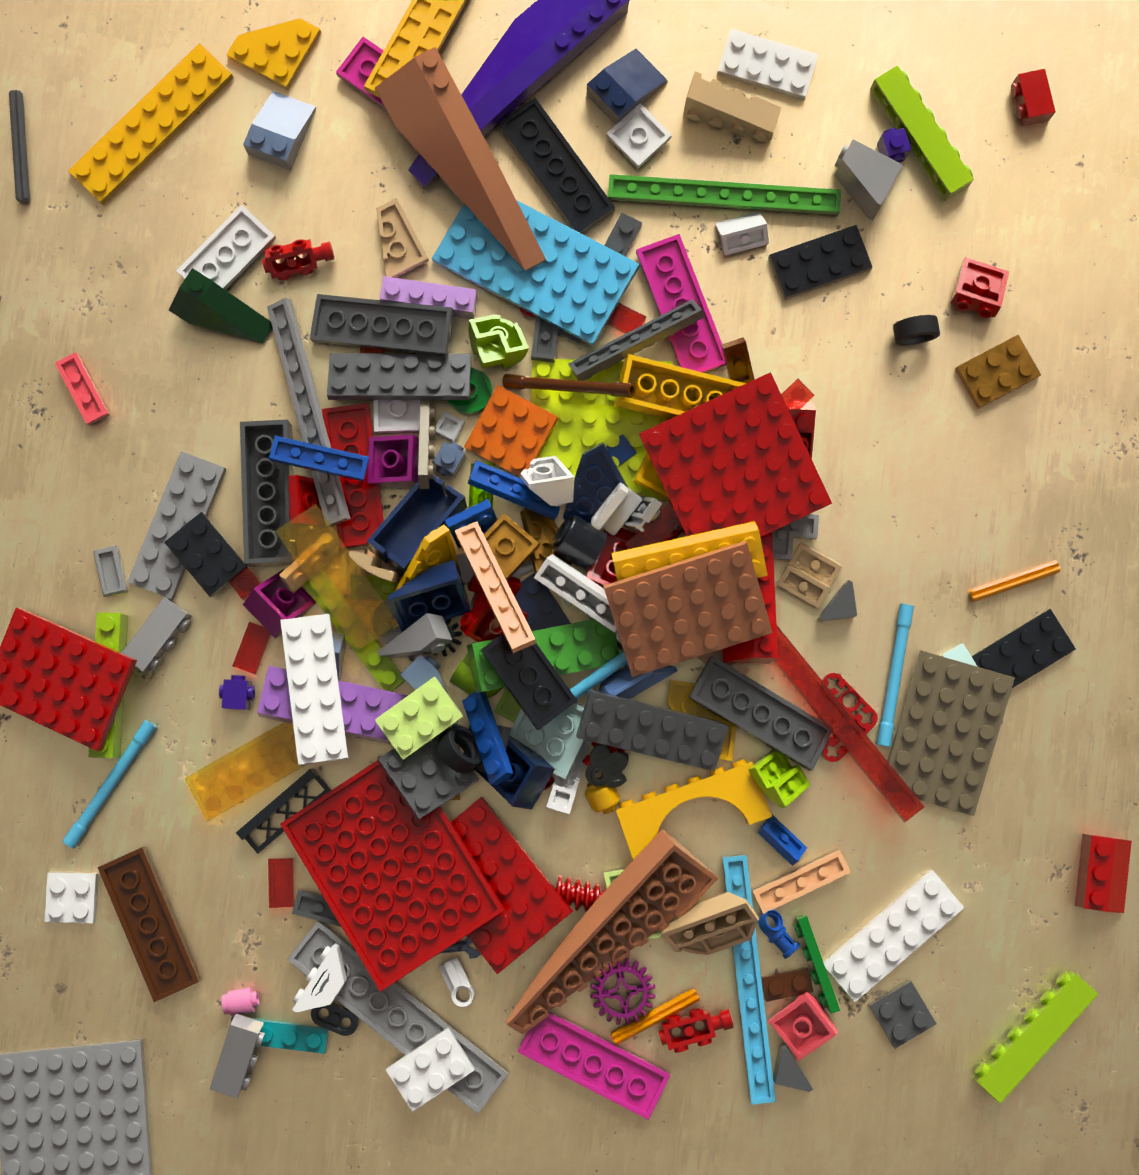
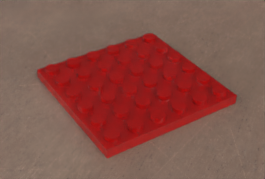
[639,372,832,537]

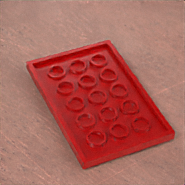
[0,607,137,751]
[451,797,573,974]

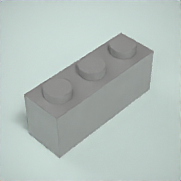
[122,597,192,673]
[210,1014,265,1099]

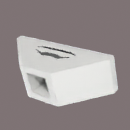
[292,943,347,1013]

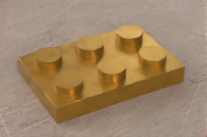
[955,335,1041,409]

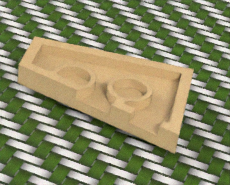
[376,198,429,278]

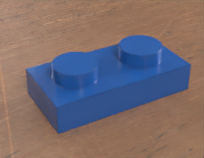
[757,815,807,866]

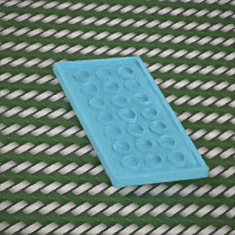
[432,200,640,347]

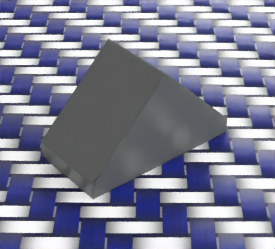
[817,580,857,622]
[773,1043,813,1092]

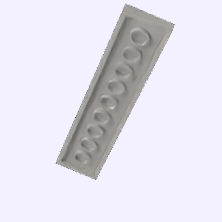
[287,921,509,1114]

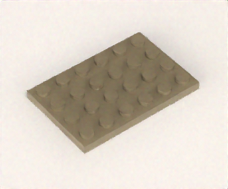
[880,650,1015,816]

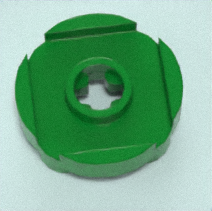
[447,367,492,415]

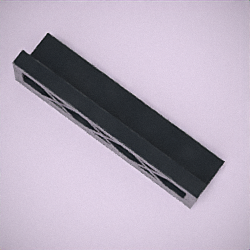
[236,768,332,854]

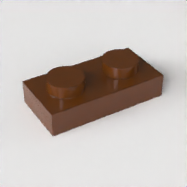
[721,337,755,383]
[761,967,814,1002]

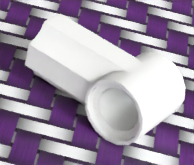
[439,956,476,1007]

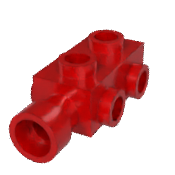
[262,239,335,281]
[659,1008,734,1053]

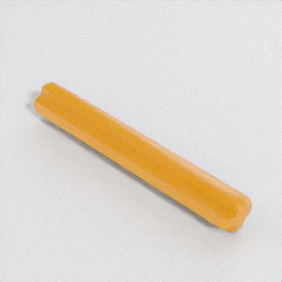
[969,561,1060,602]
[611,989,700,1045]

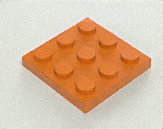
[464,385,559,477]

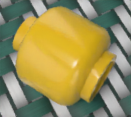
[585,777,620,814]

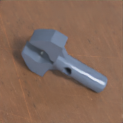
[441,936,481,959]

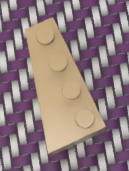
[683,71,781,141]

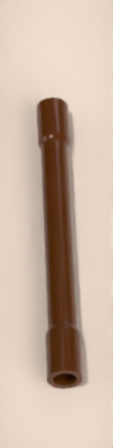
[502,374,635,398]

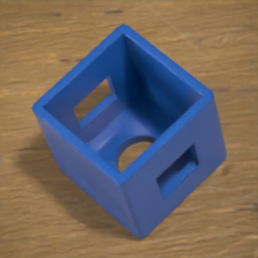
[606,434,636,466]

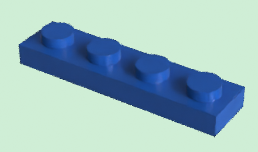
[269,436,370,482]
[467,460,560,520]
[462,691,514,786]

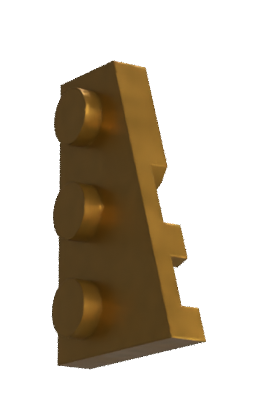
[520,508,573,583]

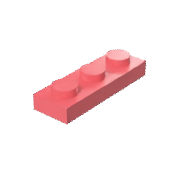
[55,352,110,426]

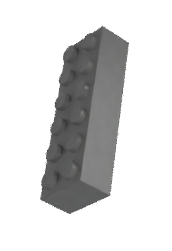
[240,419,297,567]

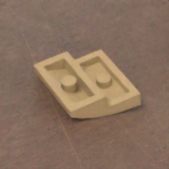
[777,542,842,608]
[349,551,402,583]

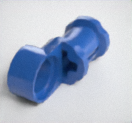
[758,910,800,959]

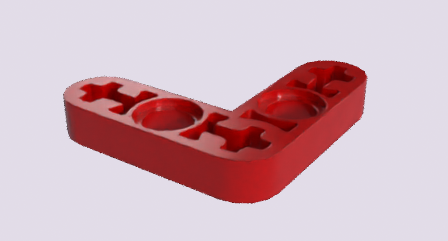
[821,673,878,762]

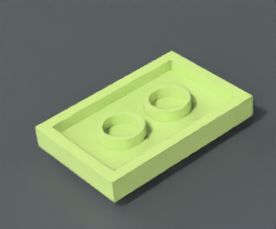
[375,677,464,760]

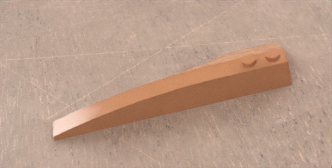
[375,47,546,271]
[505,830,718,1034]

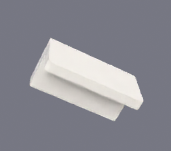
[715,212,769,256]
[591,482,642,535]

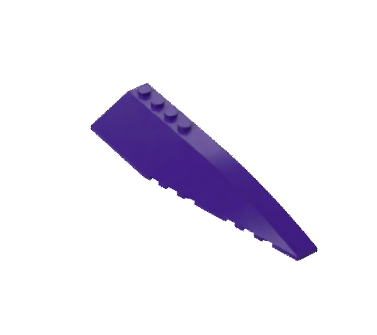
[408,0,629,187]

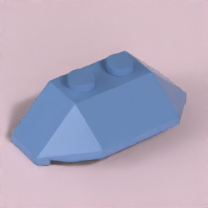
[598,663,678,699]

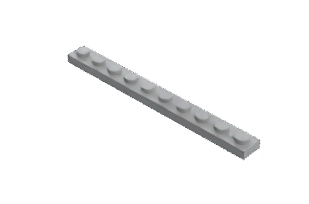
[267,298,351,527]

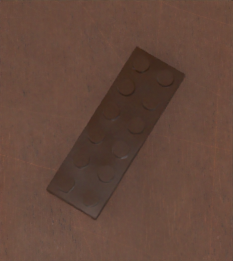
[97,847,201,1002]

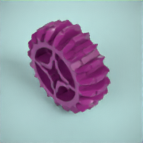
[590,958,656,1025]

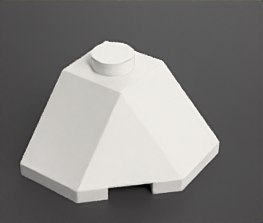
[520,456,574,506]

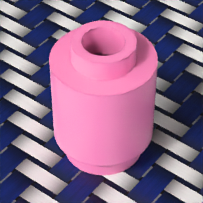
[221,987,260,1016]

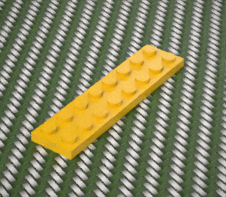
[364,0,467,98]
[68,43,233,205]

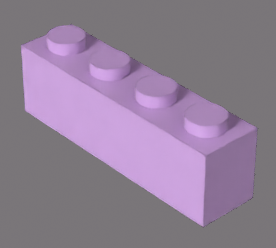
[380,276,478,319]

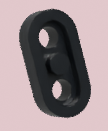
[311,1002,359,1036]

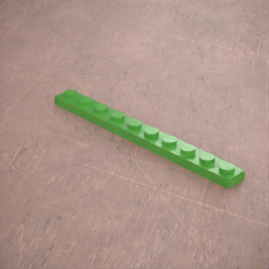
[608,174,841,215]

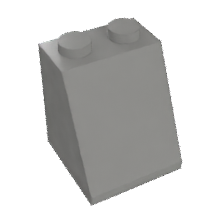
[834,139,903,221]

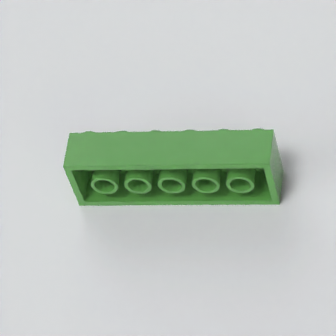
[467,619,619,693]

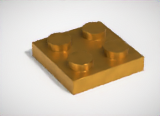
[484,514,540,581]

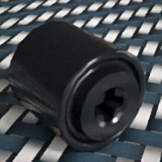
[552,515,607,570]

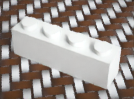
[534,554,617,632]

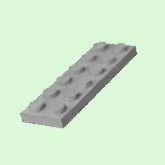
[127,451,226,600]

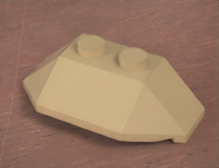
[662,892,759,955]

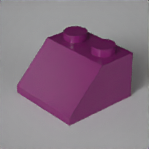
[367,434,419,488]
[243,569,316,639]

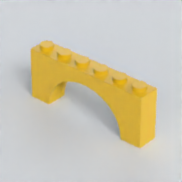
[615,759,772,860]

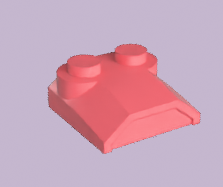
[768,992,838,1061]

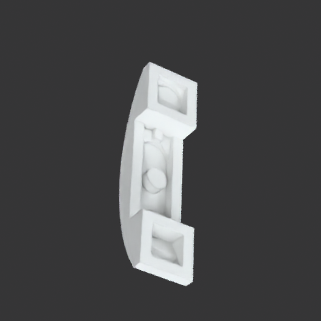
[546,740,591,815]

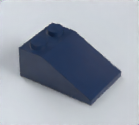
[586,48,668,125]
[387,560,471,632]
[476,735,555,810]

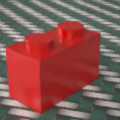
[1011,69,1056,126]

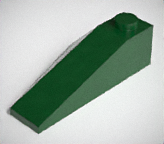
[169,268,272,344]

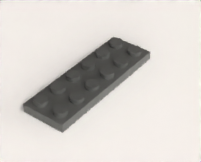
[310,294,454,356]
[327,353,471,400]
[688,656,833,771]
[576,689,729,771]

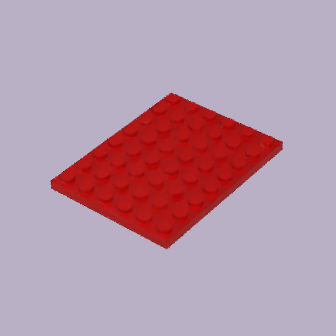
[280,761,505,992]

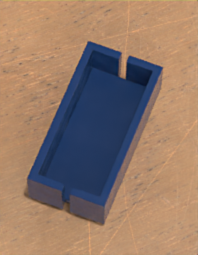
[367,475,467,575]

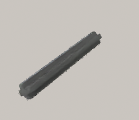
[9,90,30,203]

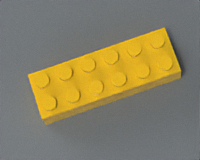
[614,354,746,419]
[612,521,768,581]

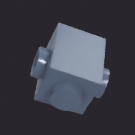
[433,442,467,478]

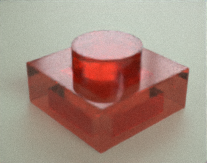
[230,567,261,601]

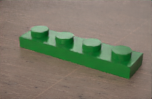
[793,914,841,1014]

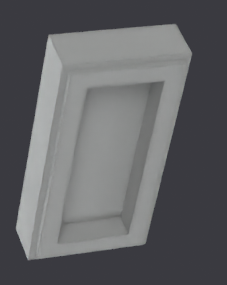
[93,545,129,597]

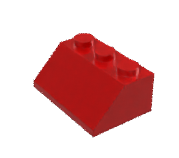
[1075,834,1132,913]

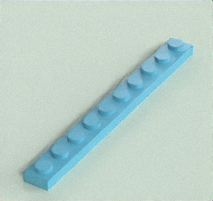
[722,855,776,1105]

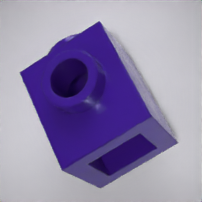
[877,128,911,163]
[219,675,255,710]

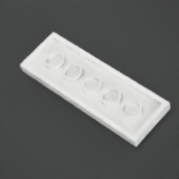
[281,614,348,766]
[823,870,964,1002]

